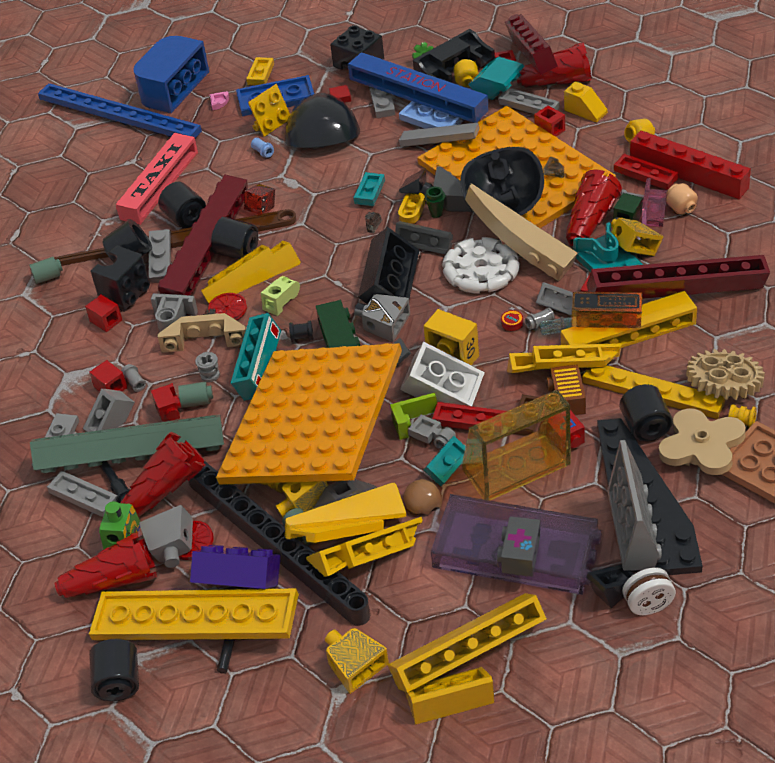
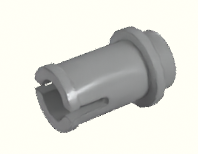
[525,308,555,331]
[121,364,146,392]

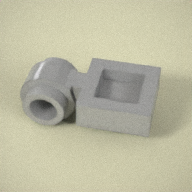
[408,415,456,450]

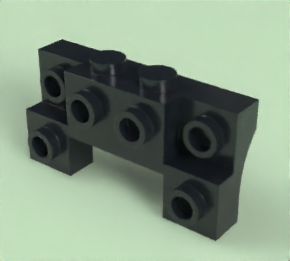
[413,29,495,83]

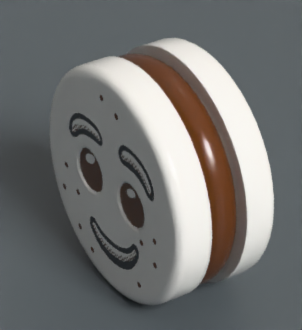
[622,568,676,616]

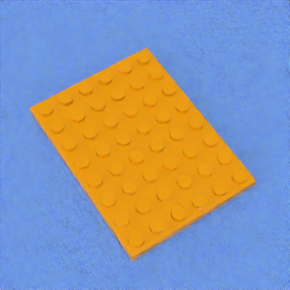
[417,106,616,228]
[216,343,402,485]

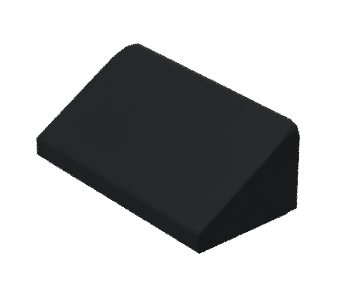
[399,168,426,194]

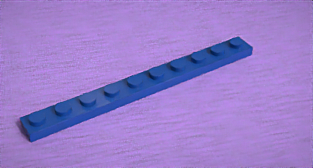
[38,83,202,138]

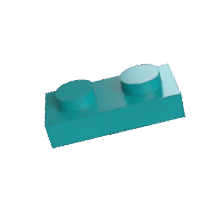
[354,172,385,206]
[423,436,471,487]

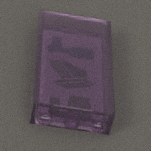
[431,494,602,595]

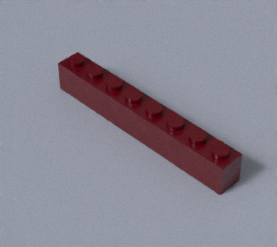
[158,174,248,296]
[587,255,770,303]

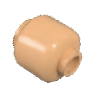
[666,183,698,215]

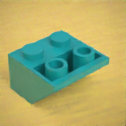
[468,56,524,100]

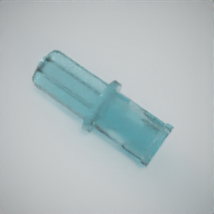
[540,314,585,335]

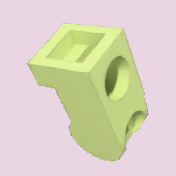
[261,276,300,316]

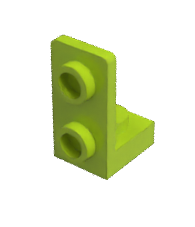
[390,393,437,440]

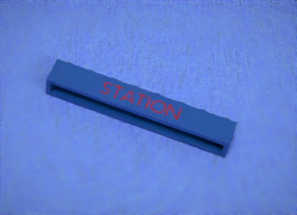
[348,52,489,123]

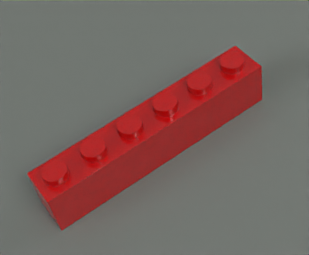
[630,130,751,200]

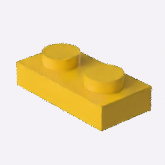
[246,57,274,85]

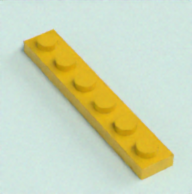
[582,365,725,419]

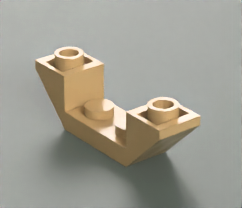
[158,313,246,353]

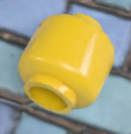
[453,59,479,87]
[624,118,655,143]

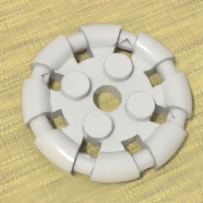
[442,237,520,294]

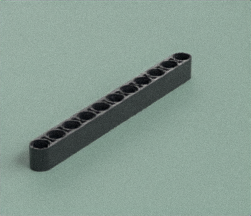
[188,461,371,626]

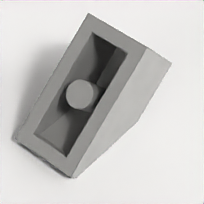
[83,388,135,432]

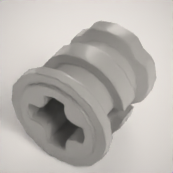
[195,352,220,382]

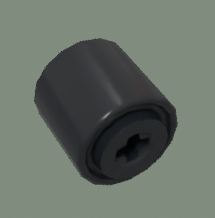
[158,182,206,229]
[211,217,258,259]
[102,219,152,261]
[619,384,673,442]
[89,639,139,701]

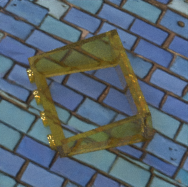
[462,390,571,502]

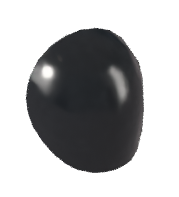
[285,93,360,148]
[460,147,544,216]

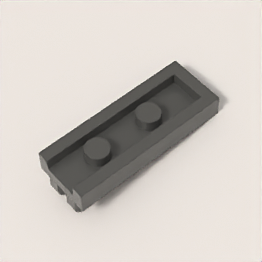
[395,221,453,255]

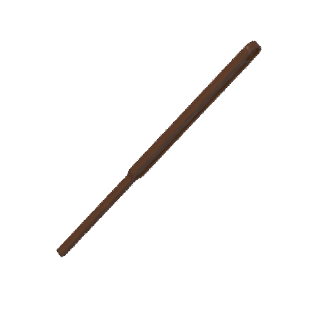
[54,209,296,266]

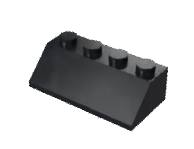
[358,226,419,304]

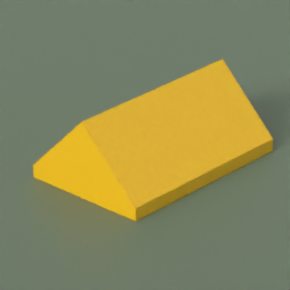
[405,667,494,725]

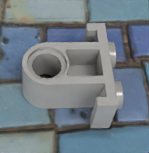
[151,293,198,332]

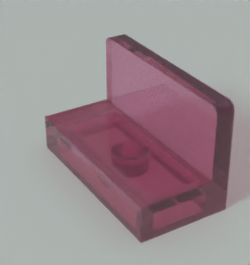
[642,178,668,227]

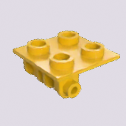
[248,84,290,137]

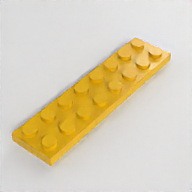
[89,588,299,640]

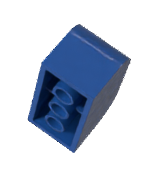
[133,36,209,113]

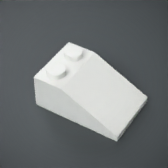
[400,342,485,406]

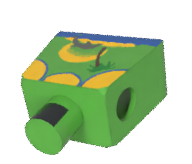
[99,501,140,550]

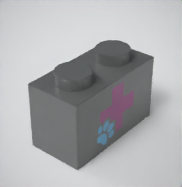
[497,516,541,577]

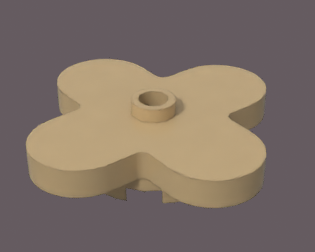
[659,409,746,475]

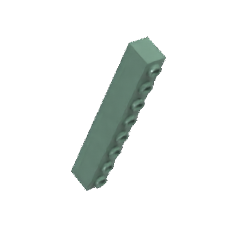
[30,414,224,473]

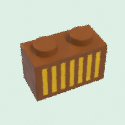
[547,364,586,415]

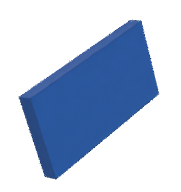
[236,75,314,116]

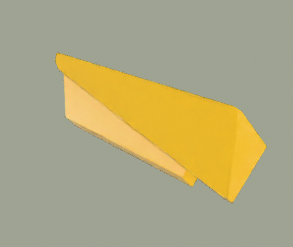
[201,241,301,304]
[507,343,622,373]
[285,483,406,543]
[306,517,422,577]

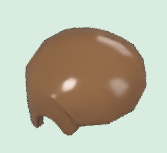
[403,479,443,515]

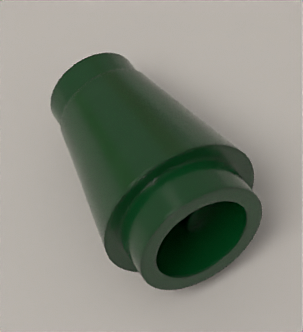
[425,186,445,218]

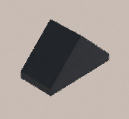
[586,564,634,609]

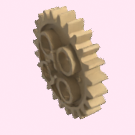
[686,349,765,400]

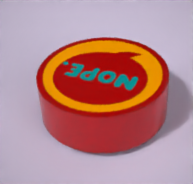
[501,310,524,331]

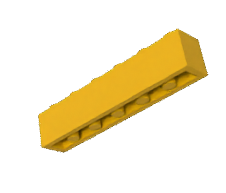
[561,291,697,348]
[388,593,547,693]

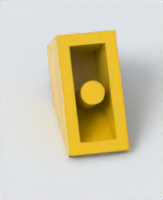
[564,82,608,123]

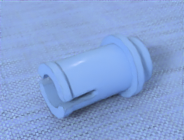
[251,137,274,158]

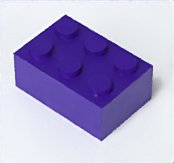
[190,545,280,589]

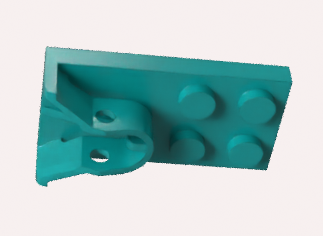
[573,222,643,304]

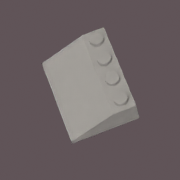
[607,440,661,570]

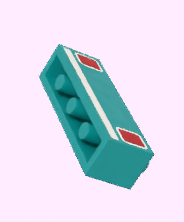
[230,313,281,401]

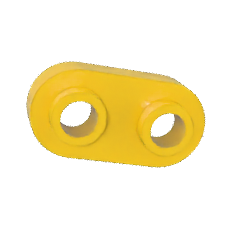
[398,193,425,224]

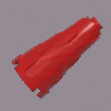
[516,42,592,87]
[566,169,622,246]
[121,432,206,517]
[55,531,157,598]

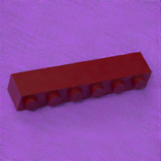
[505,14,558,75]

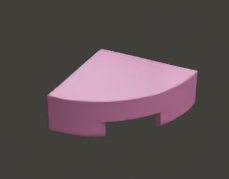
[210,91,229,111]

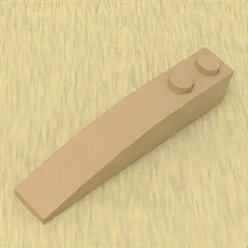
[465,184,577,281]

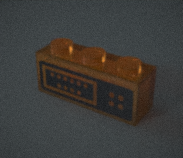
[572,292,642,328]

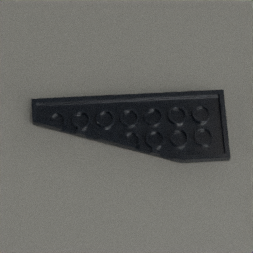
[597,418,703,575]

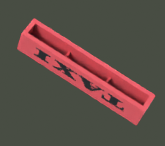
[116,133,198,225]

